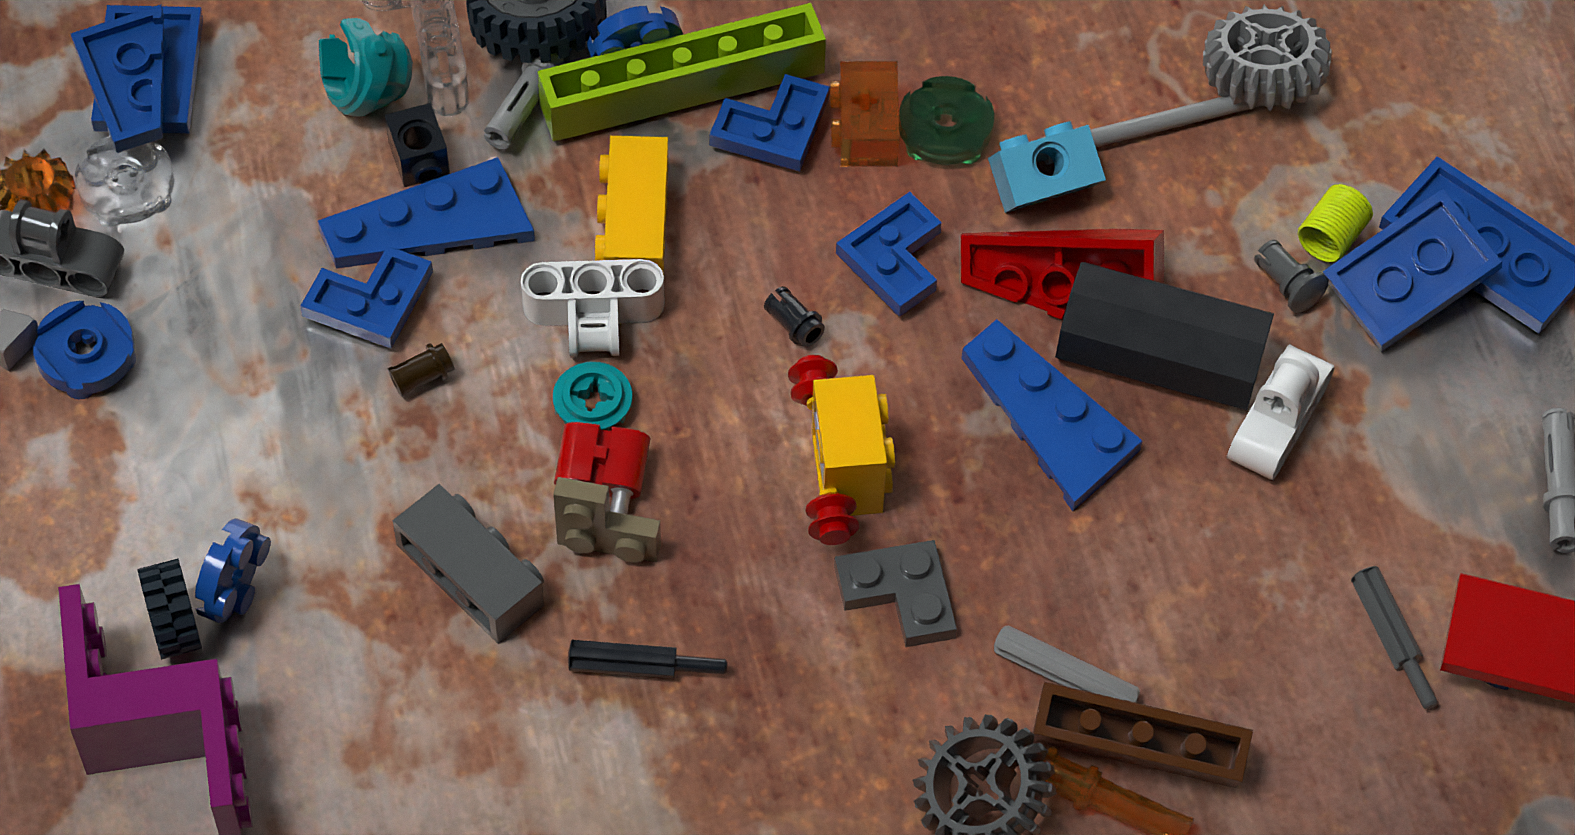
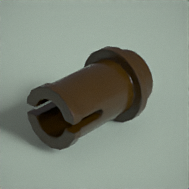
[387,343,455,397]

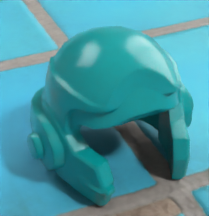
[319,18,413,117]

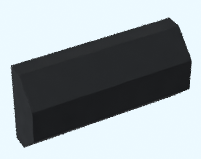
[1055,262,1274,410]

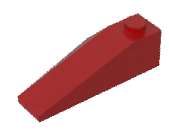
[961,229,1164,320]

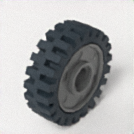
[466,0,607,63]

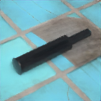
[568,640,728,678]

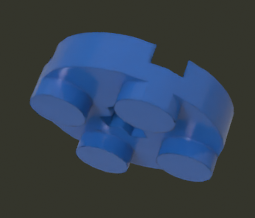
[587,6,683,57]
[33,300,136,399]
[195,518,271,623]

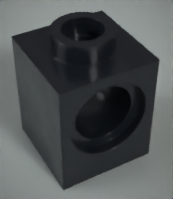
[385,103,450,187]

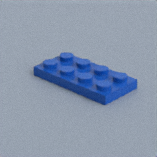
[1379,156,1575,333]

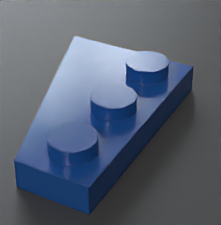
[70,4,164,153]

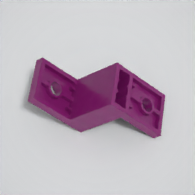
[58,584,253,835]

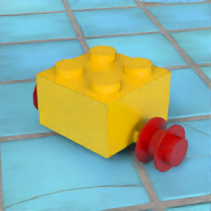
[788,355,895,545]

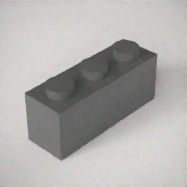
[392,484,544,644]

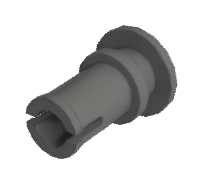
[1254,240,1329,313]

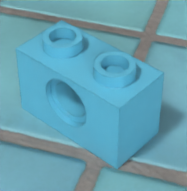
[988,121,1106,213]

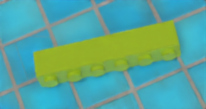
[537,3,826,142]

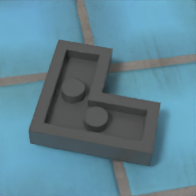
[834,540,957,647]

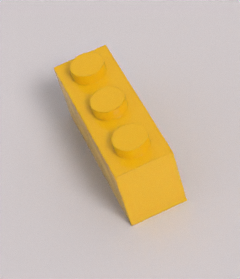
[595,135,669,276]

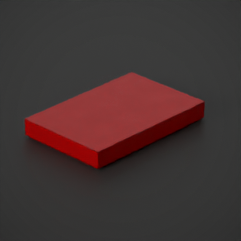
[1440,573,1575,703]

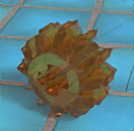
[0,149,76,212]

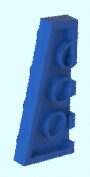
[317,157,535,269]
[961,319,1142,511]

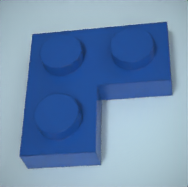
[709,74,830,171]
[836,192,942,317]
[300,246,433,349]

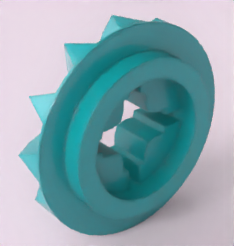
[553,362,632,431]

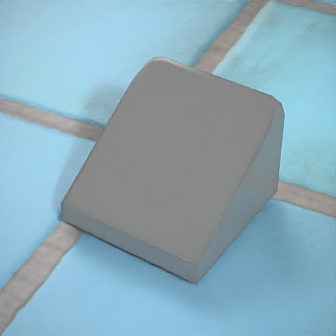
[0,309,38,371]

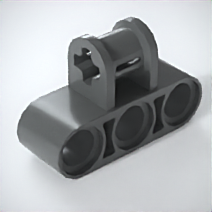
[0,200,125,297]

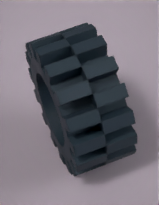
[137,558,202,660]

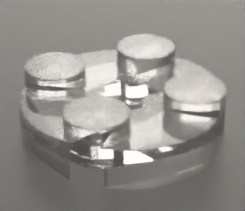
[75,136,175,227]

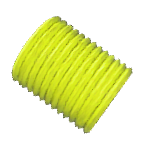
[1297,184,1373,262]

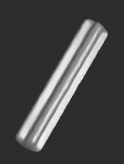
[994,626,1140,703]

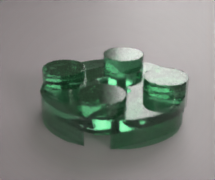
[898,76,994,165]

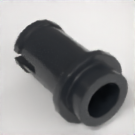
[764,286,825,347]

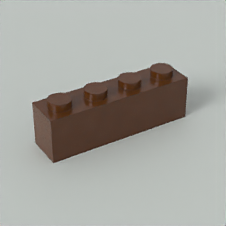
[1032,682,1253,788]

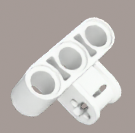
[520,259,665,357]
[1227,344,1335,480]

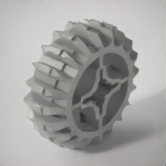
[1203,4,1332,111]

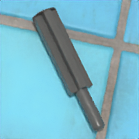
[1351,566,1438,710]

